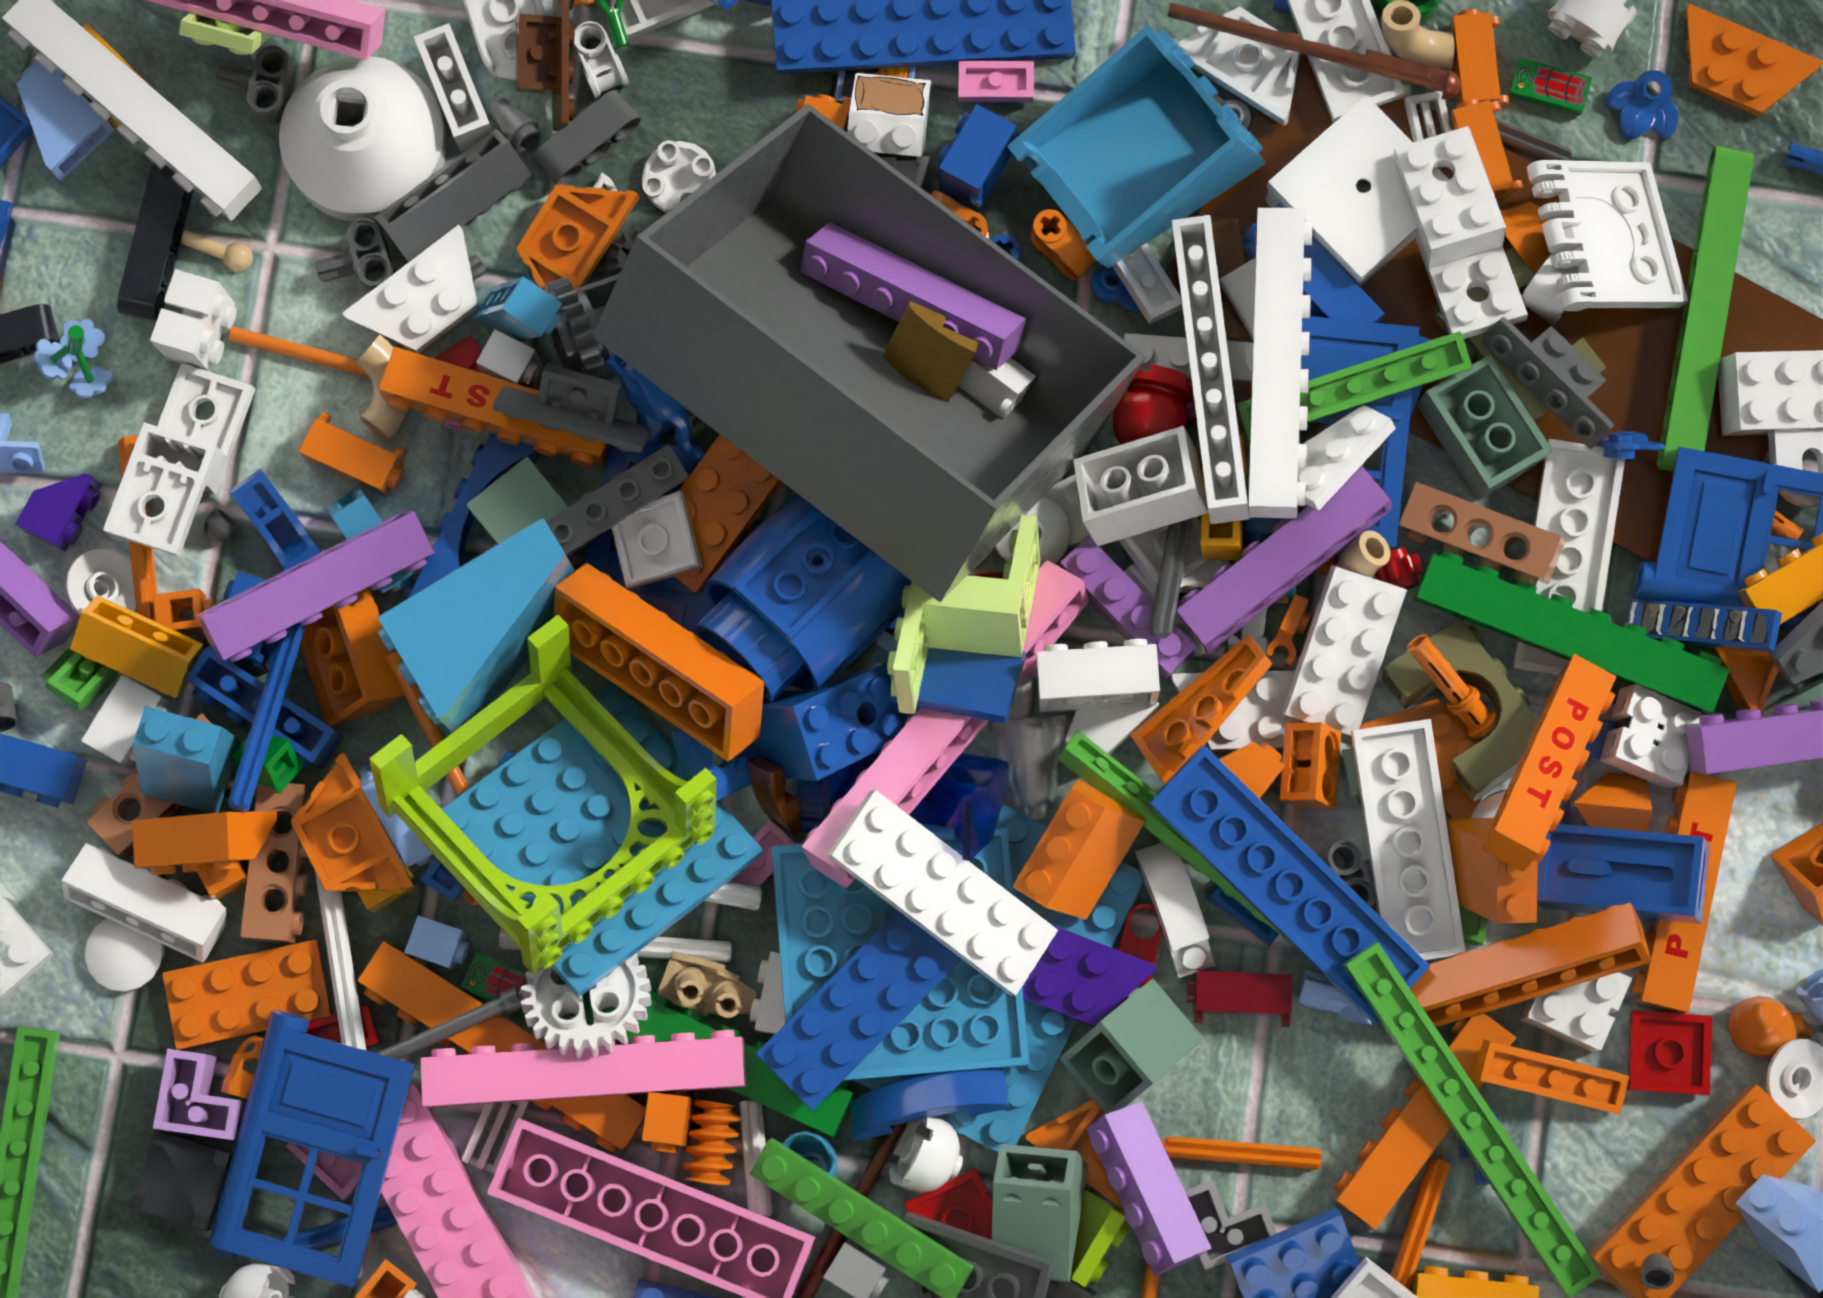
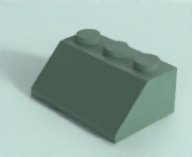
[1416,354,1553,501]

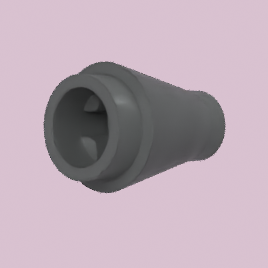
[489,98,541,153]

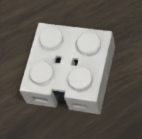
[1600,684,1702,789]

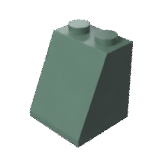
[466,457,584,557]
[1059,978,1204,1114]

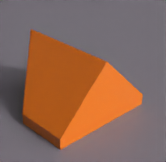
[1500,202,1564,275]
[1708,647,1778,712]
[1574,773,1652,832]

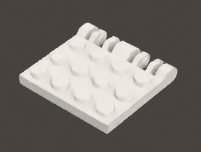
[1526,160,1689,311]

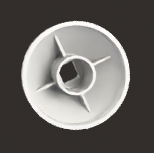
[279,56,448,222]

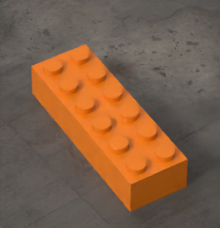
[554,563,764,762]
[1588,1084,1816,1298]

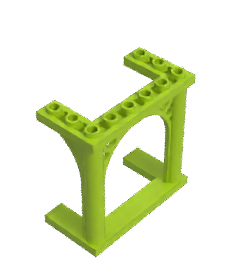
[369,615,716,974]

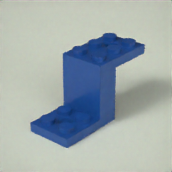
[671,663,905,801]

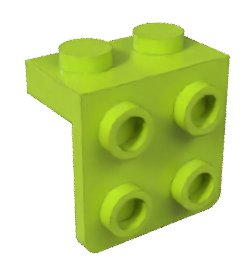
[1071,1189,1130,1287]

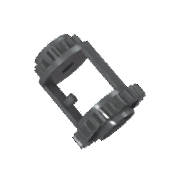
[545,273,620,381]

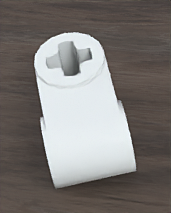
[574,21,630,99]

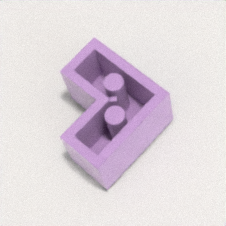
[153,1049,247,1140]

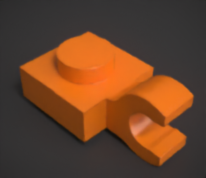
[1266,594,1311,667]

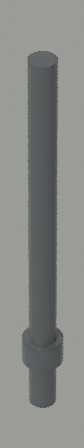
[377,984,529,1060]

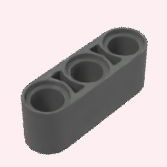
[533,90,641,185]

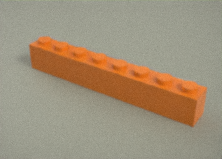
[358,941,646,1153]

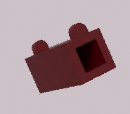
[1186,971,1292,1028]

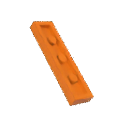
[1473,1039,1630,1114]

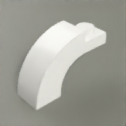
[1135,843,1216,978]

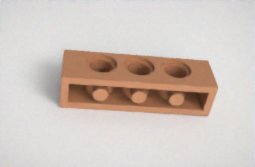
[1399,482,1566,586]
[87,713,215,859]
[240,783,312,944]

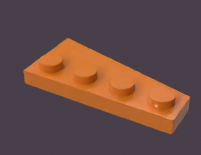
[1130,634,1272,784]

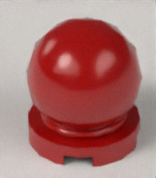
[1113,364,1194,445]

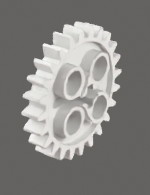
[521,954,652,1058]

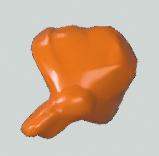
[1729,996,1815,1058]

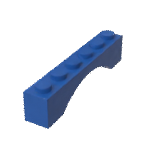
[403,433,540,601]

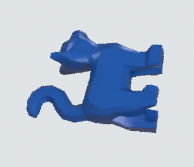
[604,354,704,461]

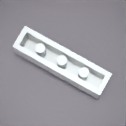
[62,843,227,963]

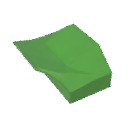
[41,648,119,711]

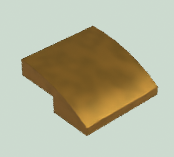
[882,301,979,402]

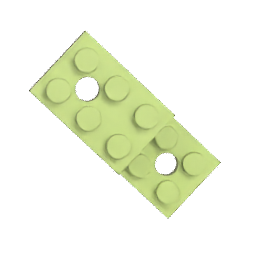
[887,515,1041,714]

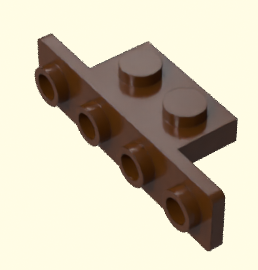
[516,0,575,131]

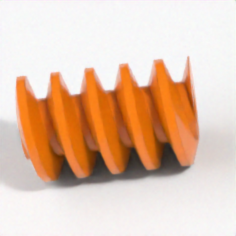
[682,1099,742,1186]

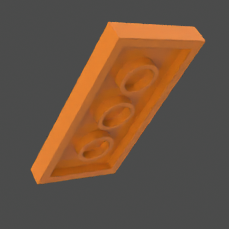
[674,435,782,595]
[163,939,333,1050]

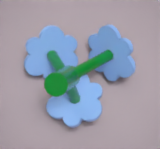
[33,319,114,398]

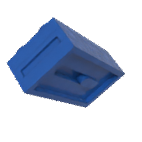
[1537,824,1710,924]

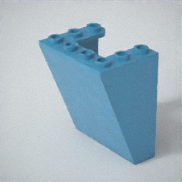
[1007,25,1266,268]
[377,518,575,736]

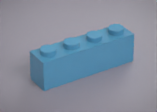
[472,276,562,342]

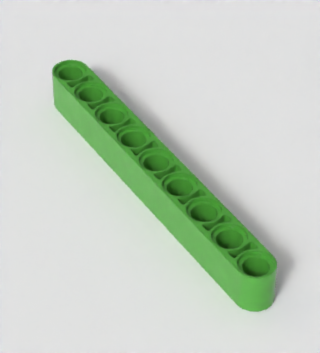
[1657,145,1754,472]

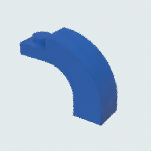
[229,468,322,570]

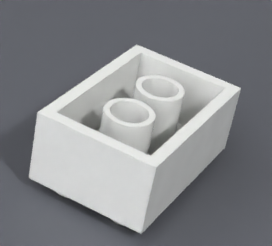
[1073,426,1208,546]
[1036,639,1160,712]

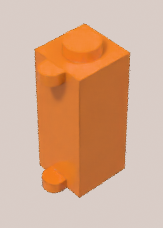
[1448,9,1509,107]
[1450,99,1523,199]
[299,412,406,498]

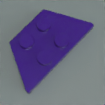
[1022,924,1157,1027]

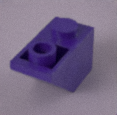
[15,473,102,552]

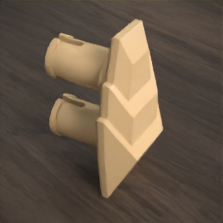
[657,951,757,1018]

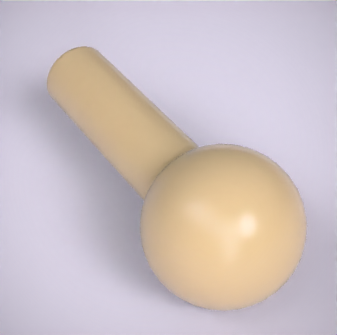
[181,230,253,272]

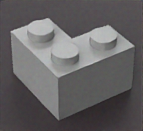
[1184,1180,1277,1271]
[823,1238,890,1298]

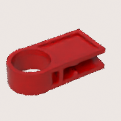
[1118,904,1163,985]

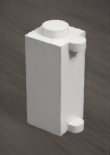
[957,357,1036,419]

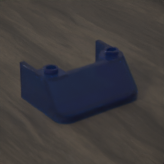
[823,749,1009,861]

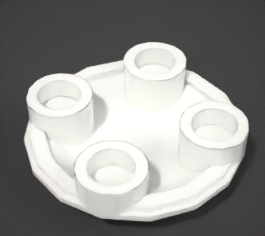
[642,140,716,213]
[85,918,165,992]

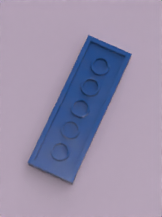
[756,911,963,1112]

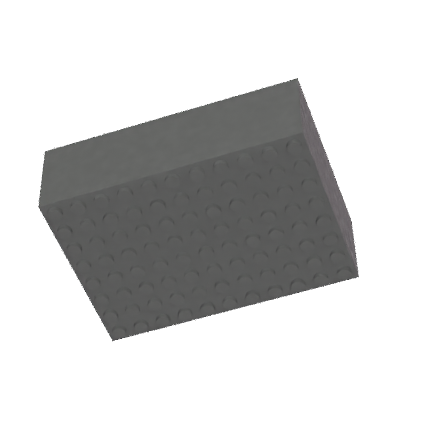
[592,104,1146,603]

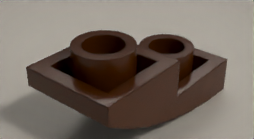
[747,756,802,836]

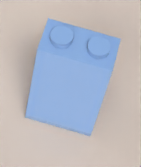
[1735,1174,1823,1293]

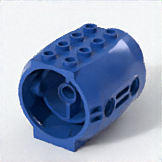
[696,494,912,703]

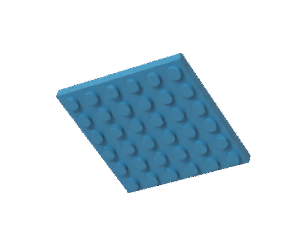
[442,683,763,998]
[771,828,1030,1081]

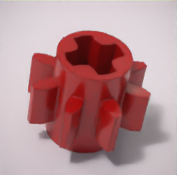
[1375,547,1425,590]

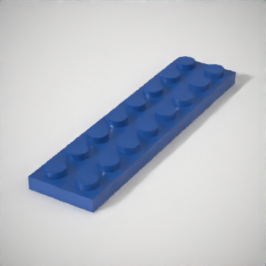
[771,0,1076,75]
[1147,745,1430,1024]

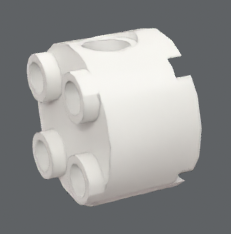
[1548,0,1637,59]

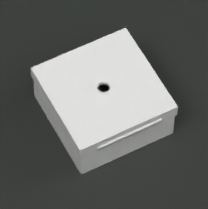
[1265,95,1449,287]

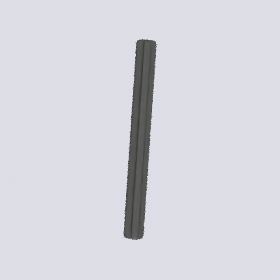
[1149,427,1203,638]

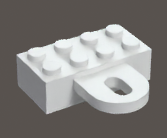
[1718,350,1823,508]

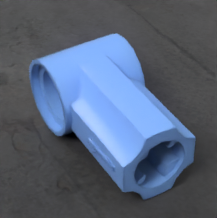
[1297,970,1373,1026]

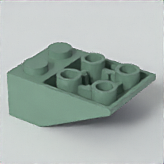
[992,1144,1088,1283]

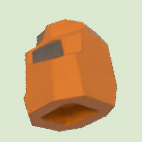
[221,1035,264,1099]

